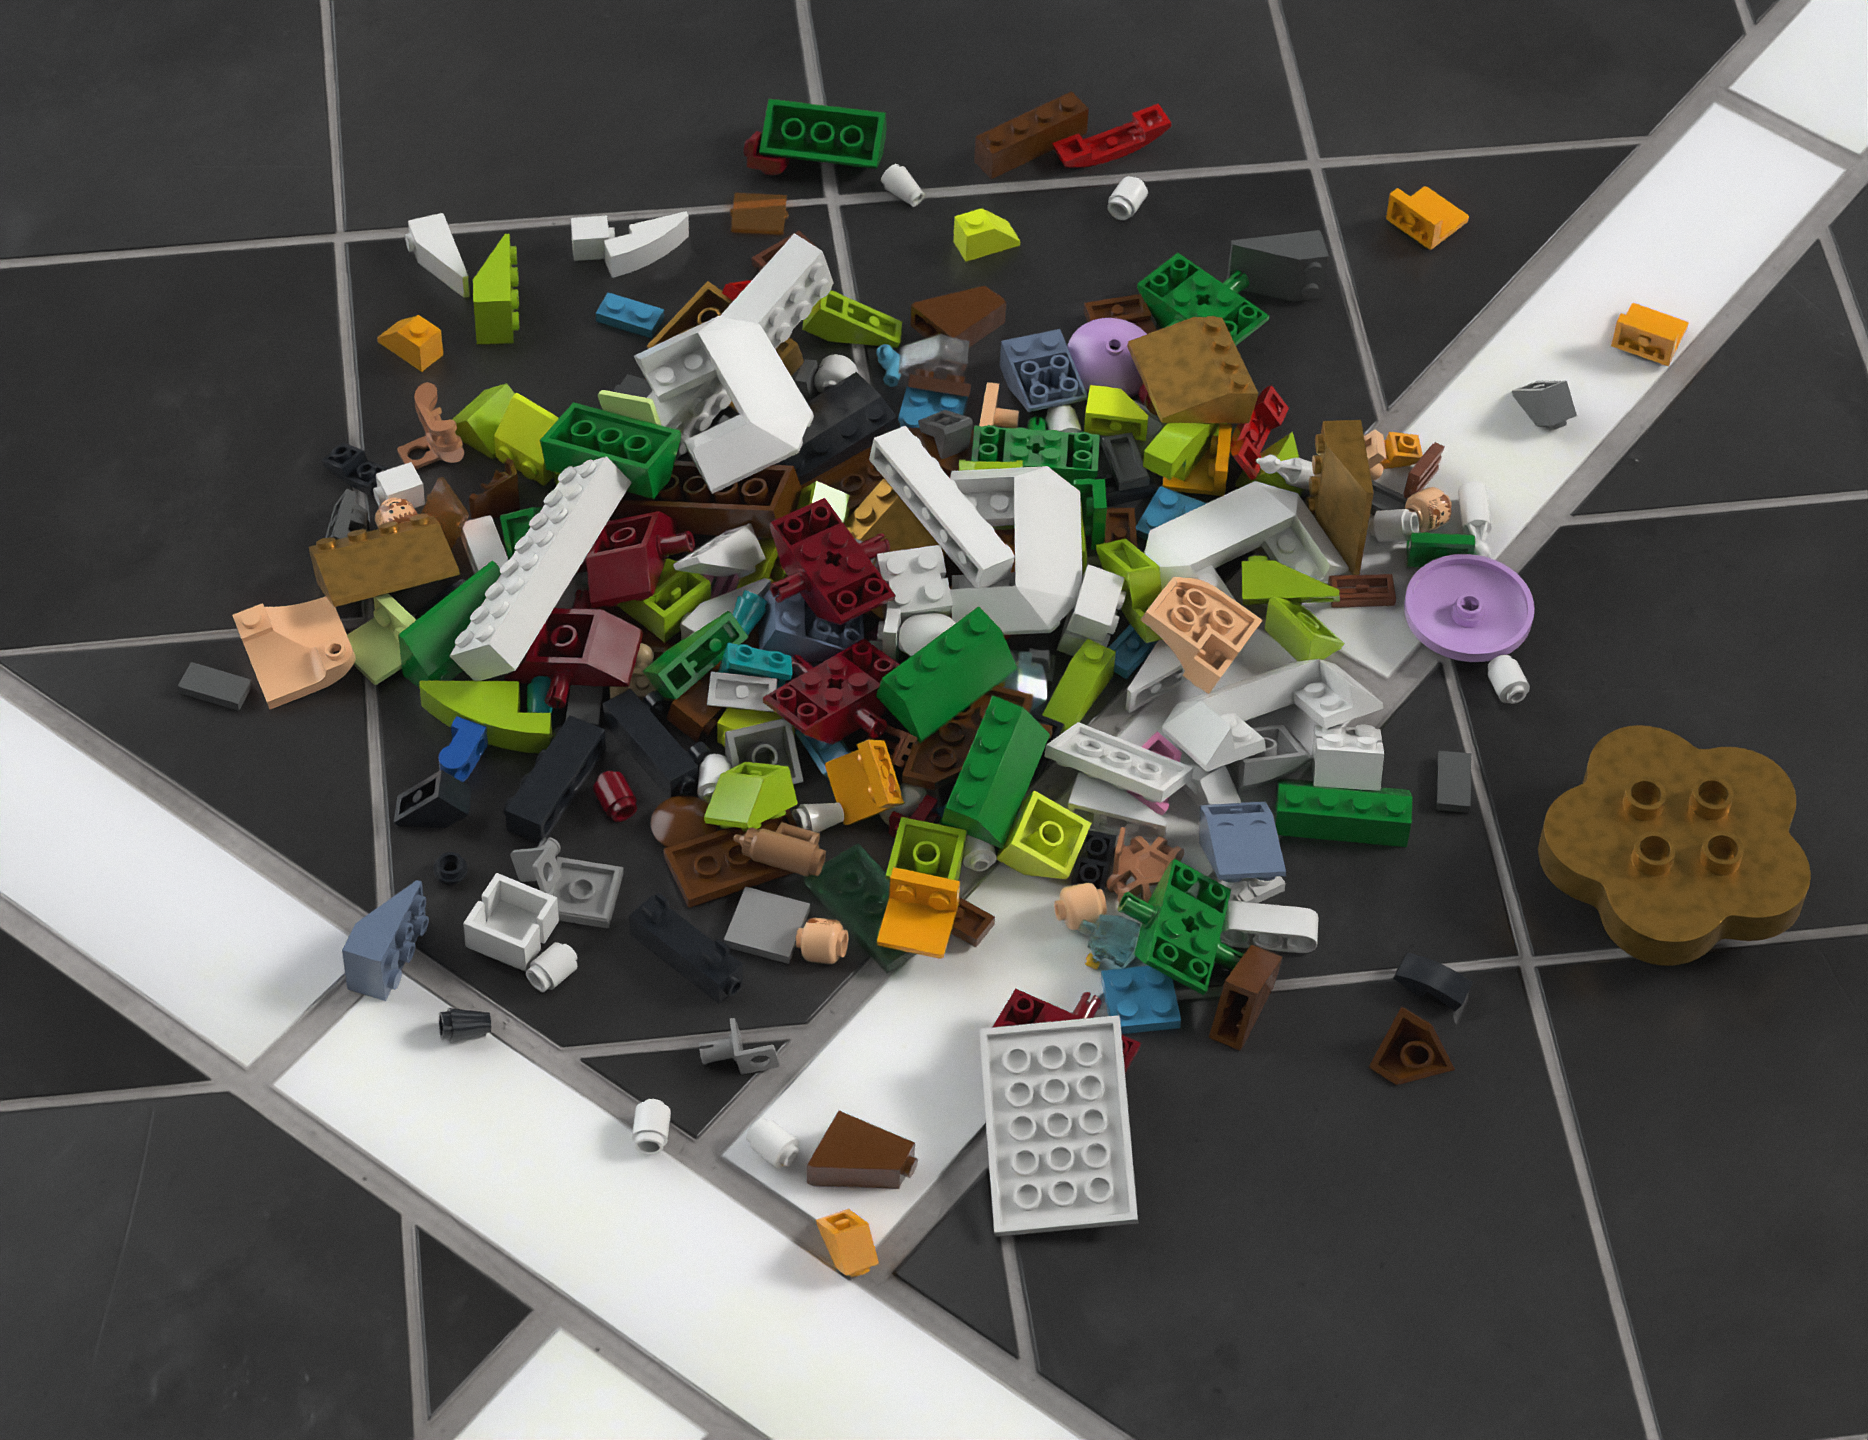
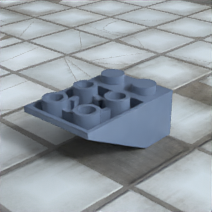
[999,329,1088,412]
[758,589,864,662]
[1199,802,1286,883]
[342,880,429,1001]

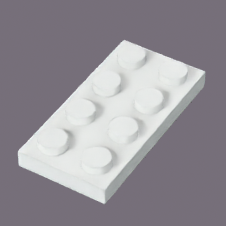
[1044,722,1194,803]

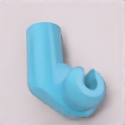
[876,344,904,387]

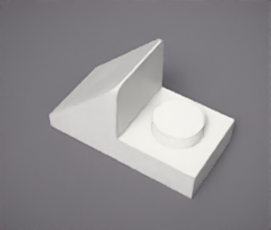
[1181,762,1241,807]

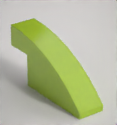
[1143,423,1227,481]
[1096,539,1163,643]
[419,681,552,753]

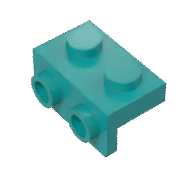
[718,643,792,689]

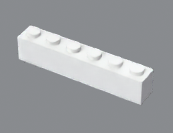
[869,426,1015,588]

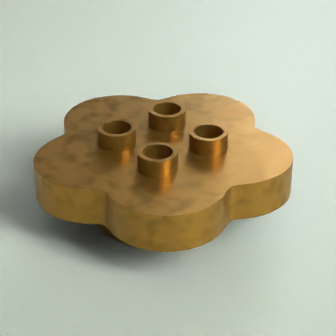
[1538,725,1811,965]

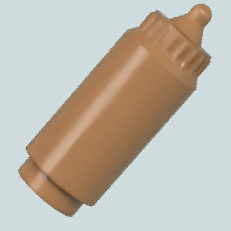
[734,822,826,877]

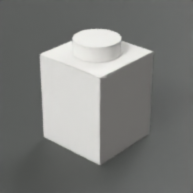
[571,216,615,261]
[373,462,425,508]

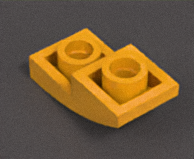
[1380,432,1423,469]

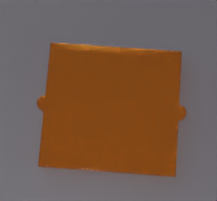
[730,193,788,235]
[421,478,470,551]

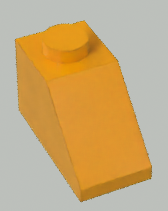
[377,315,443,372]
[816,1209,879,1277]

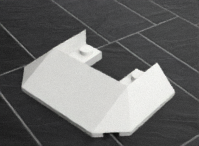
[634,316,814,494]
[950,466,1082,635]
[1144,481,1349,601]
[1162,659,1383,772]

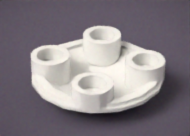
[898,612,956,657]

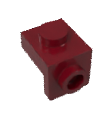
[744,131,790,175]
[889,794,940,838]

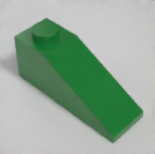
[643,611,748,699]

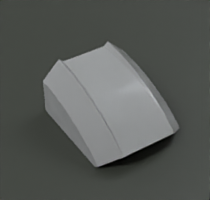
[1224,724,1313,791]

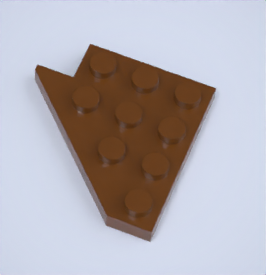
[902,686,1053,790]

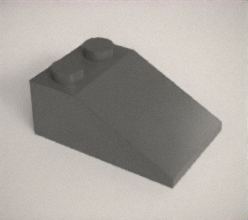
[1227,230,1329,302]

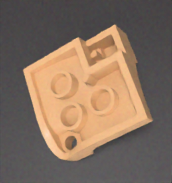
[1141,577,1263,694]
[232,596,356,709]

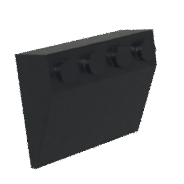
[774,371,901,485]

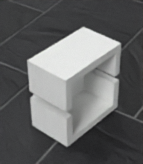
[874,545,953,626]
[1057,564,1126,656]
[1311,724,1384,791]
[463,873,559,972]

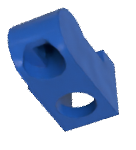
[438,716,488,782]

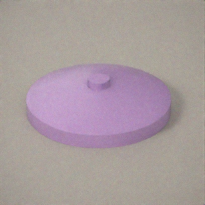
[1404,554,1534,662]

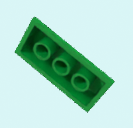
[759,99,887,169]
[540,402,682,499]
[398,560,501,688]
[876,606,1017,743]
[940,696,1050,849]
[1274,778,1413,847]

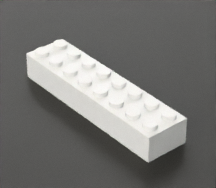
[647,233,834,461]
[450,456,632,681]

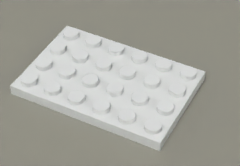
[979,1015,1138,1236]

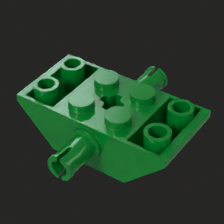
[1137,253,1269,346]
[971,417,1100,486]
[1117,858,1244,995]

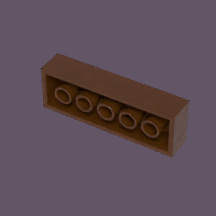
[608,461,802,538]

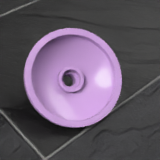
[1067,318,1146,398]

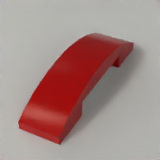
[1052,103,1171,167]
[1230,385,1289,480]

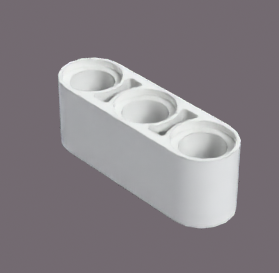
[459,515,508,574]
[1220,901,1319,953]

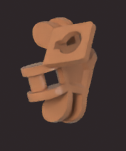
[397,382,464,470]
[1106,827,1185,903]

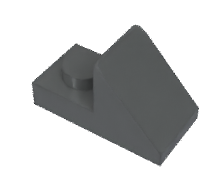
[918,410,973,459]

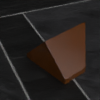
[469,458,520,519]
[1369,1007,1455,1085]

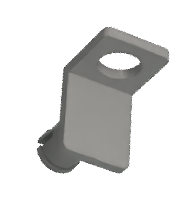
[510,837,562,894]
[699,1018,780,1075]

